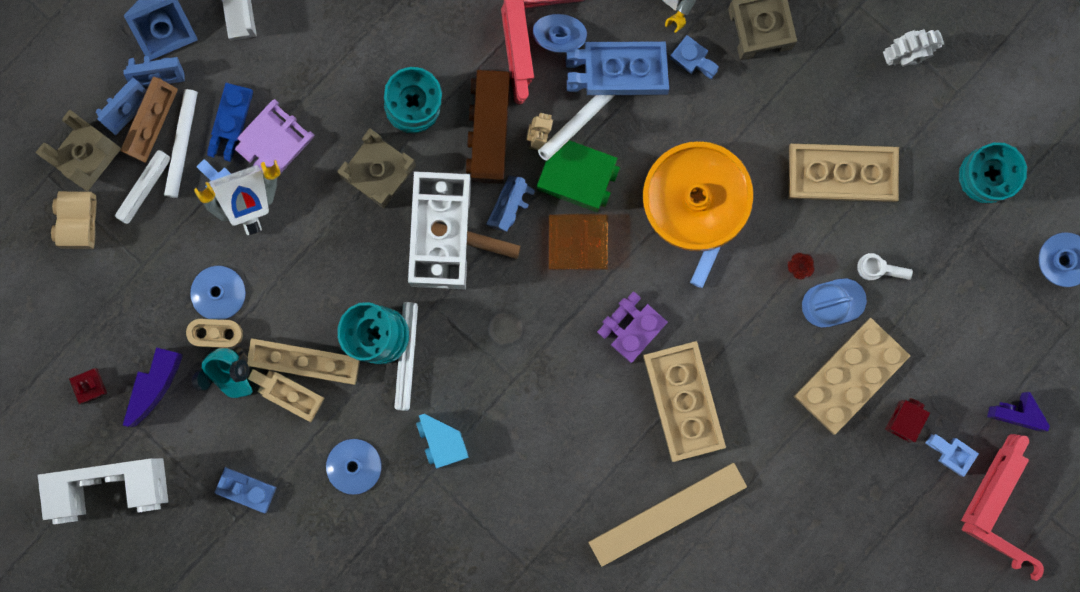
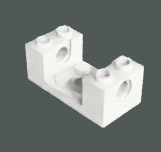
[408,172,471,289]
[38,458,168,524]

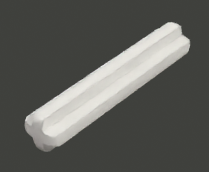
[115,150,171,224]

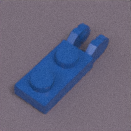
[207,83,253,162]

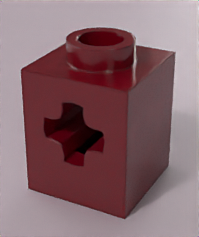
[885,398,930,443]

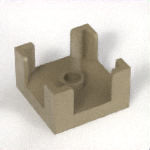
[728,0,797,60]
[36,110,121,192]
[337,128,416,209]

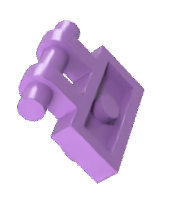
[597,291,668,363]

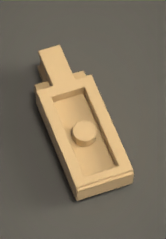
[526,113,553,150]
[248,369,325,422]

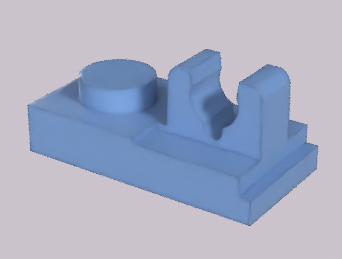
[123,56,185,88]
[96,78,147,135]
[486,176,535,232]
[214,467,277,513]

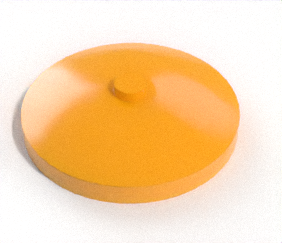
[643,141,753,251]

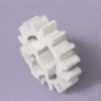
[883,29,944,67]

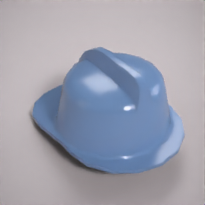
[802,278,867,327]

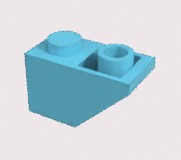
[416,414,469,469]

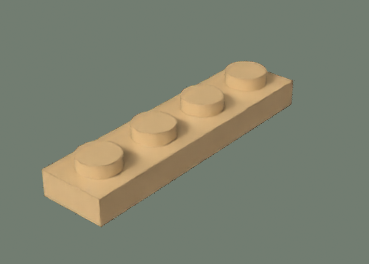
[247,338,360,385]

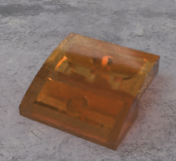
[549,214,608,270]

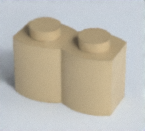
[51,191,97,249]

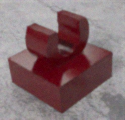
[69,368,107,405]

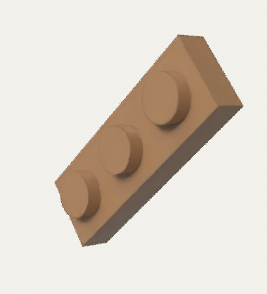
[120,77,178,163]

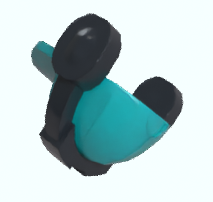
[192,347,253,398]

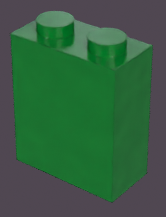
[537,140,620,213]

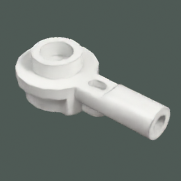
[857,253,913,280]

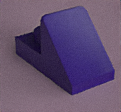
[987,392,1050,432]

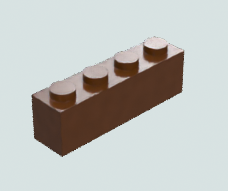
[466,70,510,184]

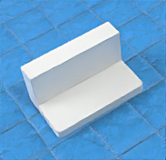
[222,0,257,41]

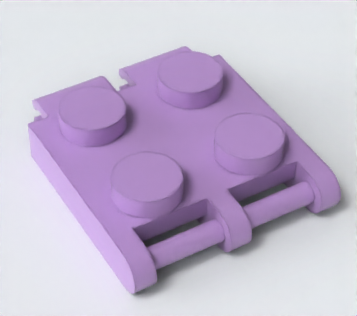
[235,99,315,174]

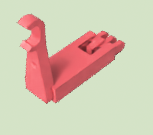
[501,0,584,105]
[961,434,1044,581]

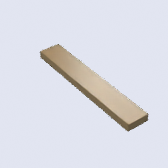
[588,463,747,567]

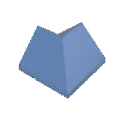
[124,0,198,60]

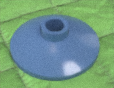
[533,14,587,52]
[1039,233,1080,287]
[190,266,246,320]
[326,439,381,494]

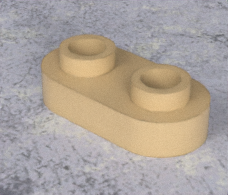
[186,319,243,348]

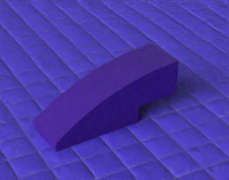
[123,347,183,427]

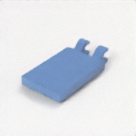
[565,42,669,95]

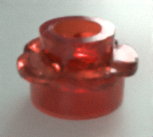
[788,253,815,280]

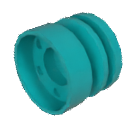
[384,67,442,134]
[959,142,1027,203]
[338,302,409,364]

